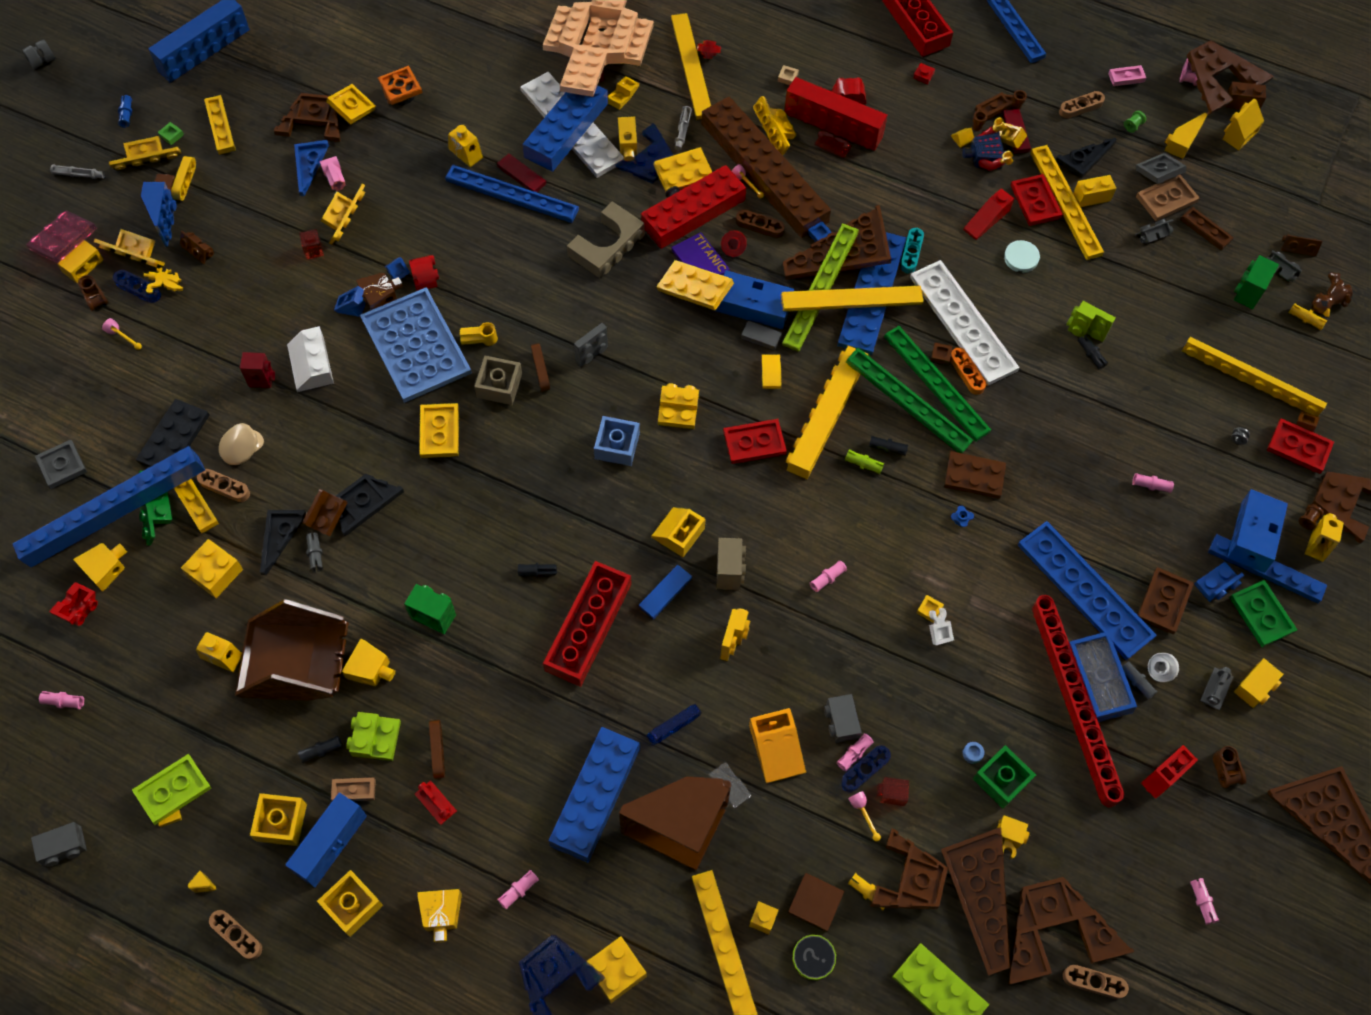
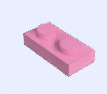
[1108,65,1146,86]

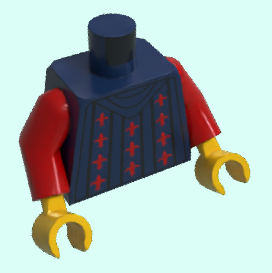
[963,117,1013,171]

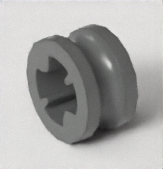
[1231,427,1250,445]

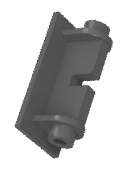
[1135,219,1173,244]
[1267,250,1302,282]
[1200,667,1234,710]

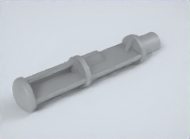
[675,106,692,151]
[50,164,105,179]

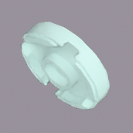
[1004,240,1040,273]

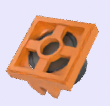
[378,66,423,105]

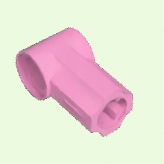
[320,156,346,191]

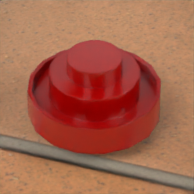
[697,40,721,59]
[721,230,747,257]

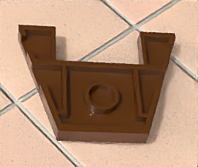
[274,93,341,142]
[1312,471,1371,544]
[871,828,948,910]

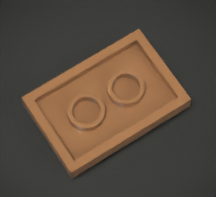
[1136,175,1200,221]

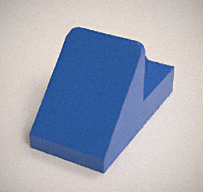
[334,286,366,316]

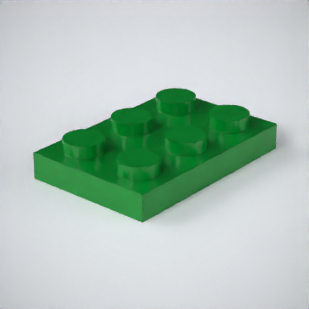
[1229,580,1298,647]

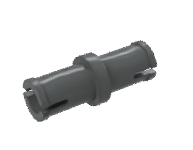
[306,533,323,573]
[1122,661,1158,700]

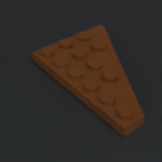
[783,205,891,280]
[1267,766,1371,885]

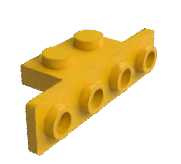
[753,96,796,155]
[109,136,182,170]
[321,184,365,245]
[94,229,165,267]

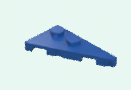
[294,140,329,196]

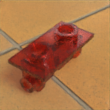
[814,130,852,158]

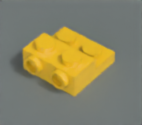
[658,383,699,429]
[720,609,750,661]

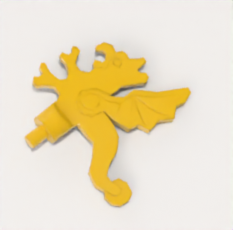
[144,267,183,294]

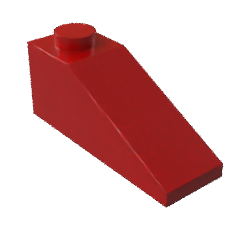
[963,188,1014,240]
[1141,745,1198,799]

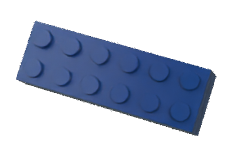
[148,0,250,83]
[523,85,608,172]
[548,727,640,863]

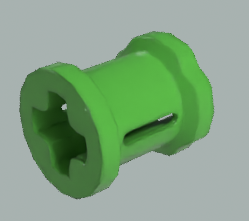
[1124,111,1146,133]

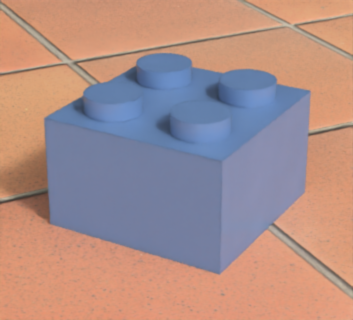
[594,416,640,466]

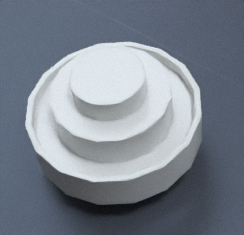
[1148,653,1179,682]

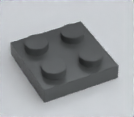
[1136,153,1186,184]
[574,323,608,367]
[35,440,87,489]

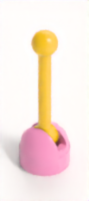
[732,164,764,199]
[102,318,142,350]
[848,791,881,842]

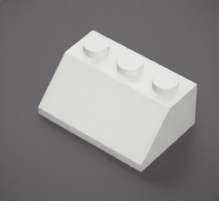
[287,326,334,392]

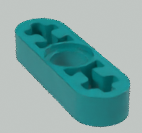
[900,228,924,274]

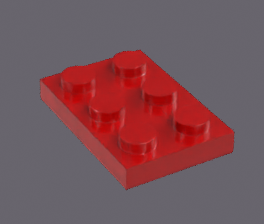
[1010,174,1063,226]
[1267,418,1334,474]
[723,419,787,464]

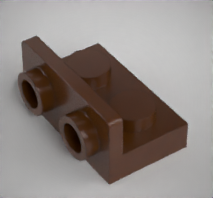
[303,489,348,537]

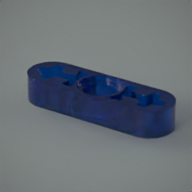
[113,270,161,303]
[647,704,702,745]
[841,745,891,792]

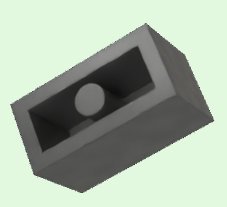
[824,694,861,743]
[31,822,87,867]

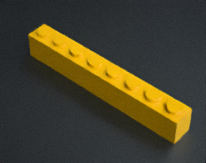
[786,346,868,480]

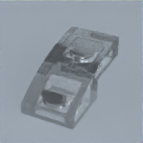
[708,762,751,808]

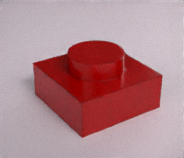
[913,63,935,84]

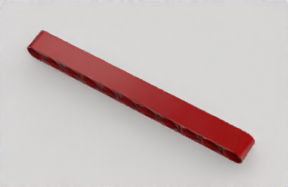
[1032,595,1124,807]

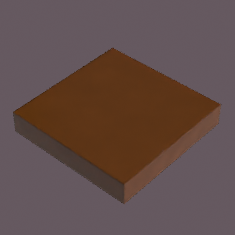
[788,873,845,932]

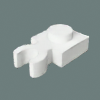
[929,608,954,645]

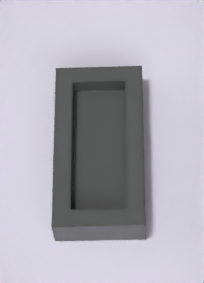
[741,321,782,351]

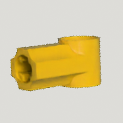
[460,322,498,346]

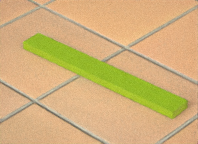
[782,223,859,352]

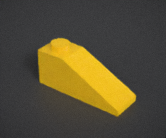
[1164,113,1207,159]

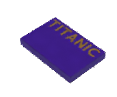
[672,232,730,276]

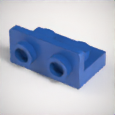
[1194,562,1245,602]

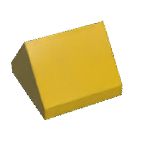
[951,128,974,148]
[188,871,216,893]

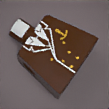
[356,273,403,311]

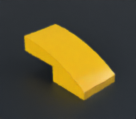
[608,76,640,110]
[761,355,781,389]

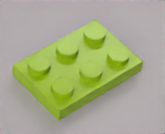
[132,754,212,825]

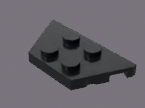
[336,474,404,536]

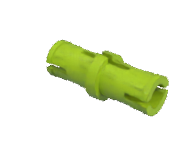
[845,449,884,474]

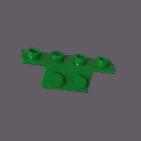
[138,471,172,546]

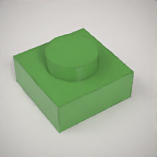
[158,122,184,145]

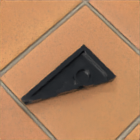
[1055,137,1117,179]
[260,510,307,575]

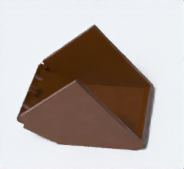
[235,599,349,701]
[619,776,731,871]

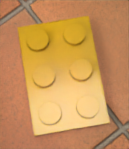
[653,147,712,192]
[420,403,459,458]

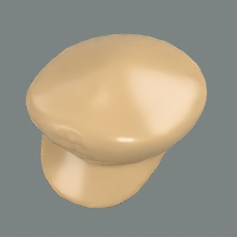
[219,423,264,465]

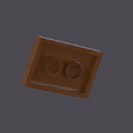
[944,451,1006,499]
[1138,567,1194,635]

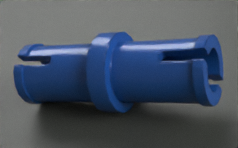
[118,95,132,128]

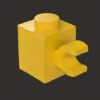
[997,815,1030,860]

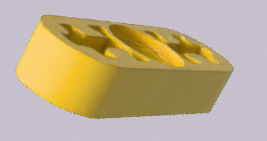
[171,156,196,201]

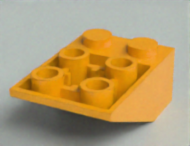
[749,708,806,784]

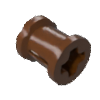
[1298,504,1324,530]

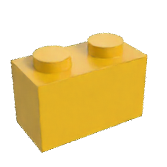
[1073,175,1116,207]
[56,239,103,283]
[1234,658,1284,708]

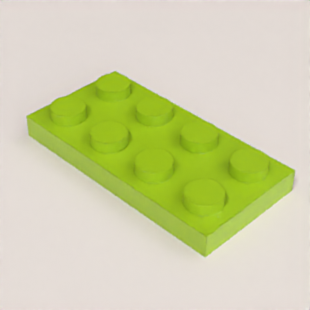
[892,943,989,1015]

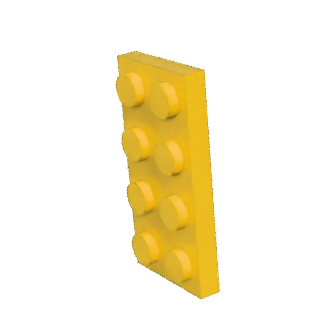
[656,260,734,310]

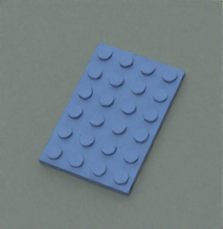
[360,287,472,403]

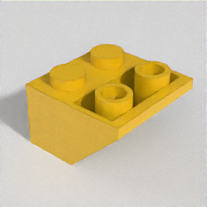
[1223,99,1264,150]
[651,507,705,557]

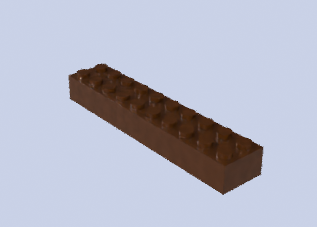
[701,96,831,238]

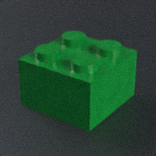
[1234,255,1279,309]
[404,584,456,635]
[973,745,1036,809]

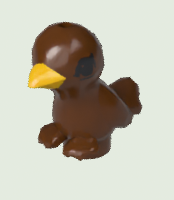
[1311,272,1353,317]

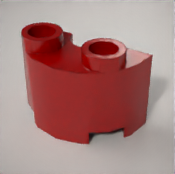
[832,77,867,104]
[409,255,439,291]
[49,582,98,626]

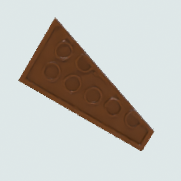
[941,827,1010,976]

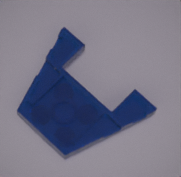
[615,123,673,184]
[519,935,605,1015]

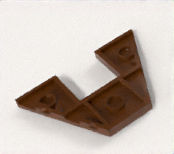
[1186,40,1274,116]
[1008,877,1134,985]

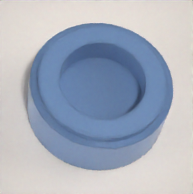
[963,742,984,764]

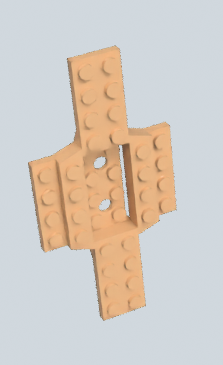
[543,0,654,97]

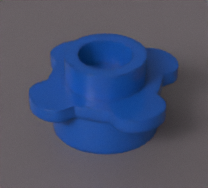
[951,506,974,527]

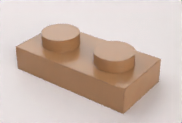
[331,778,376,801]

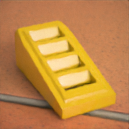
[993,122,1027,148]

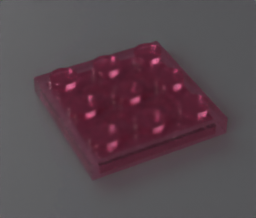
[26,210,97,263]

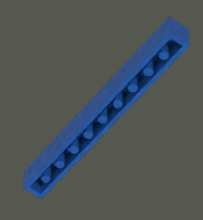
[13,446,205,567]

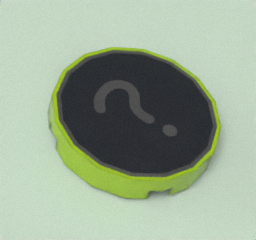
[792,935,836,981]

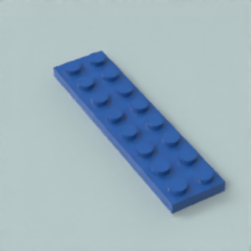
[837,232,906,355]
[1018,521,1157,661]

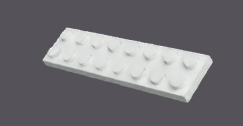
[521,72,625,178]
[910,260,1019,386]

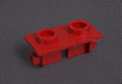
[414,780,457,825]

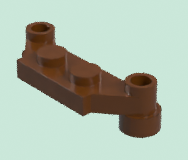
[972,90,1027,131]

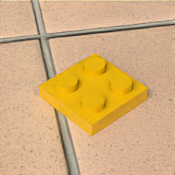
[327,84,376,124]

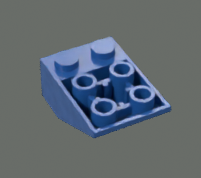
[141,182,177,247]

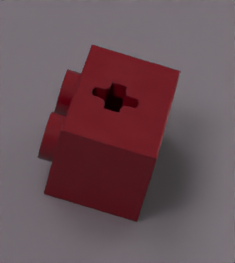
[240,352,275,388]

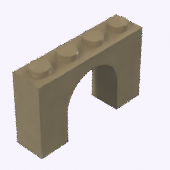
[567,201,645,278]

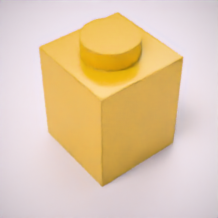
[749,901,778,935]

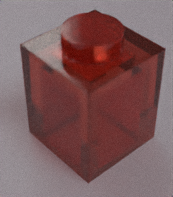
[299,229,324,259]
[877,777,909,806]

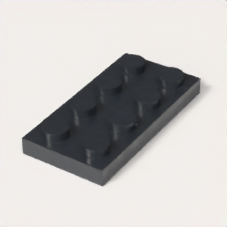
[136,399,210,468]

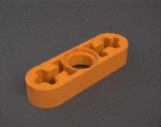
[950,348,986,395]

